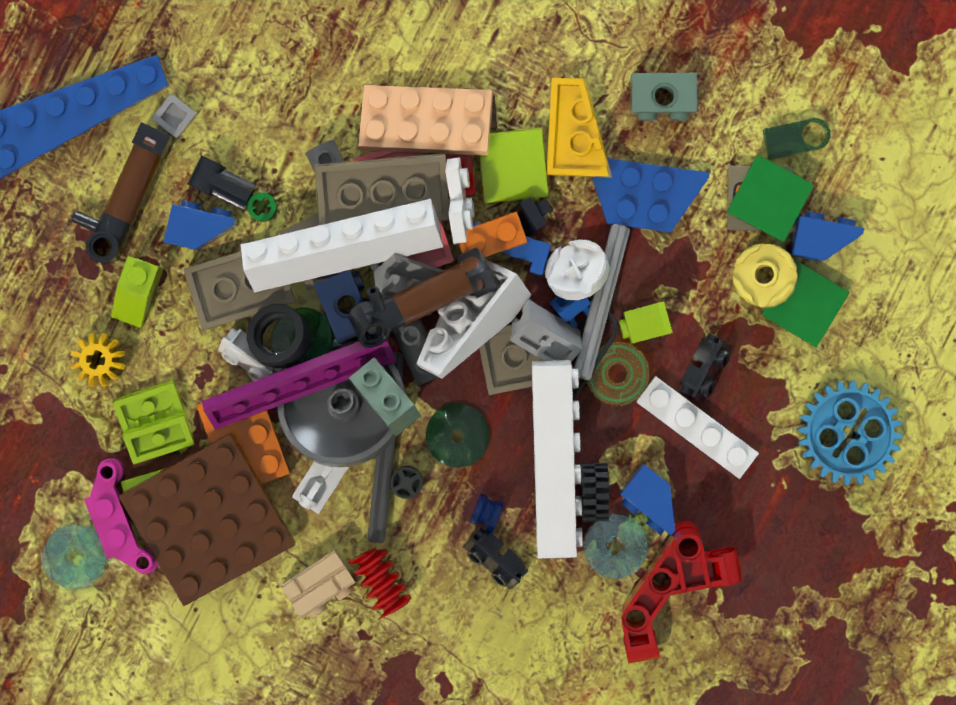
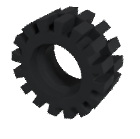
[581,463,610,522]

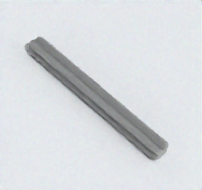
[574,224,630,380]

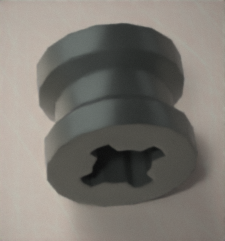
[390,466,423,499]

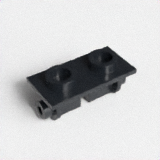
[679,333,732,403]
[463,527,528,589]

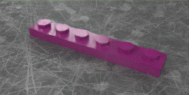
[202,339,396,430]

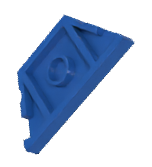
[592,158,710,233]

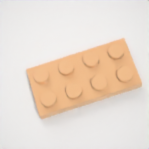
[358,85,493,156]

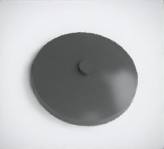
[278,340,407,467]

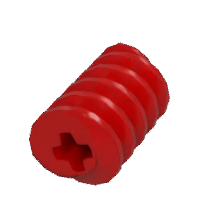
[348,547,412,620]

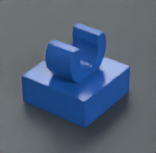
[549,296,591,328]

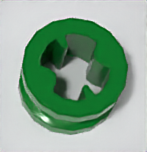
[247,192,277,222]

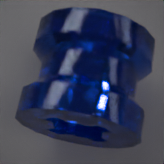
[469,493,505,532]

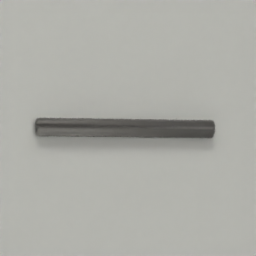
[367,352,404,543]

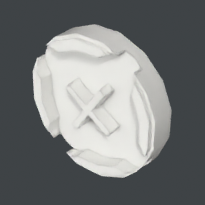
[545,240,610,300]

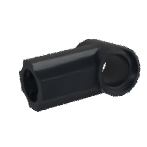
[187,155,257,210]

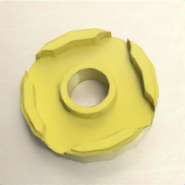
[733,243,798,308]

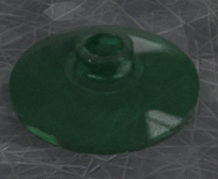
[271,307,333,368]
[426,404,490,468]

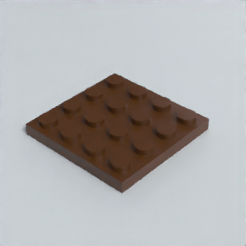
[118,432,296,606]

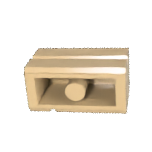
[281,548,357,619]

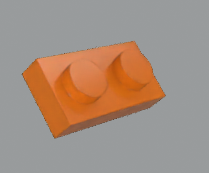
[459,212,528,258]

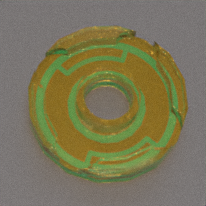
[587,342,650,406]

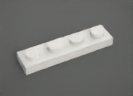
[636,376,759,479]

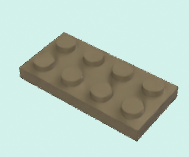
[314,153,449,225]

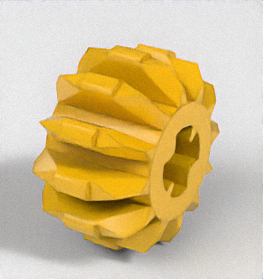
[71,333,126,387]

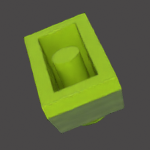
[111,256,164,328]
[618,301,672,344]

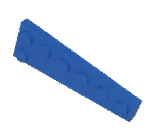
[0,55,169,179]

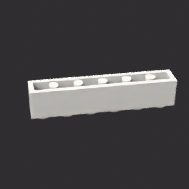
[241,199,443,293]
[532,360,583,558]

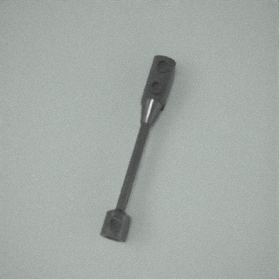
[305,140,437,386]

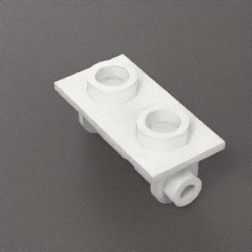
[218,328,283,381]
[292,462,349,514]

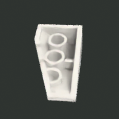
[416,259,531,379]

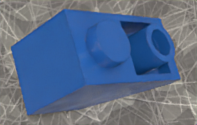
[164,200,239,251]
[789,212,864,262]
[619,463,675,535]

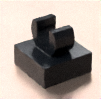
[511,196,553,237]

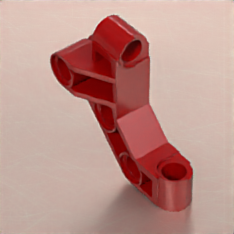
[621,521,743,664]

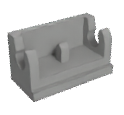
[374,253,444,316]
[510,299,582,362]

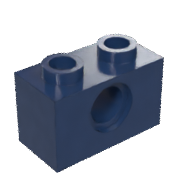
[313,270,370,343]

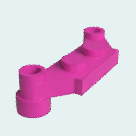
[84,458,159,574]

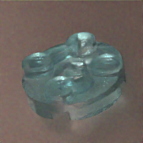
[583,514,648,579]
[41,524,108,590]

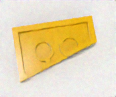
[546,78,612,178]

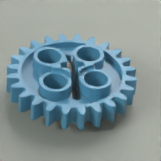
[796,380,903,485]

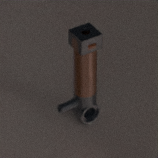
[71,122,175,264]
[348,247,497,348]

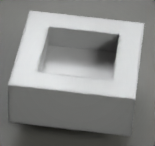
[151,94,198,140]

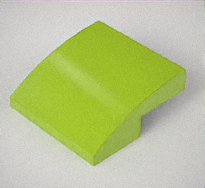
[480,128,549,203]
[112,379,195,465]

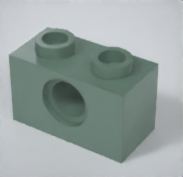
[630,73,697,121]
[349,357,421,436]

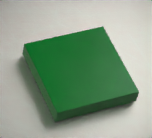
[726,154,814,243]
[760,259,850,348]

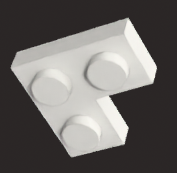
[445,157,474,244]

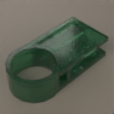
[762,118,831,160]

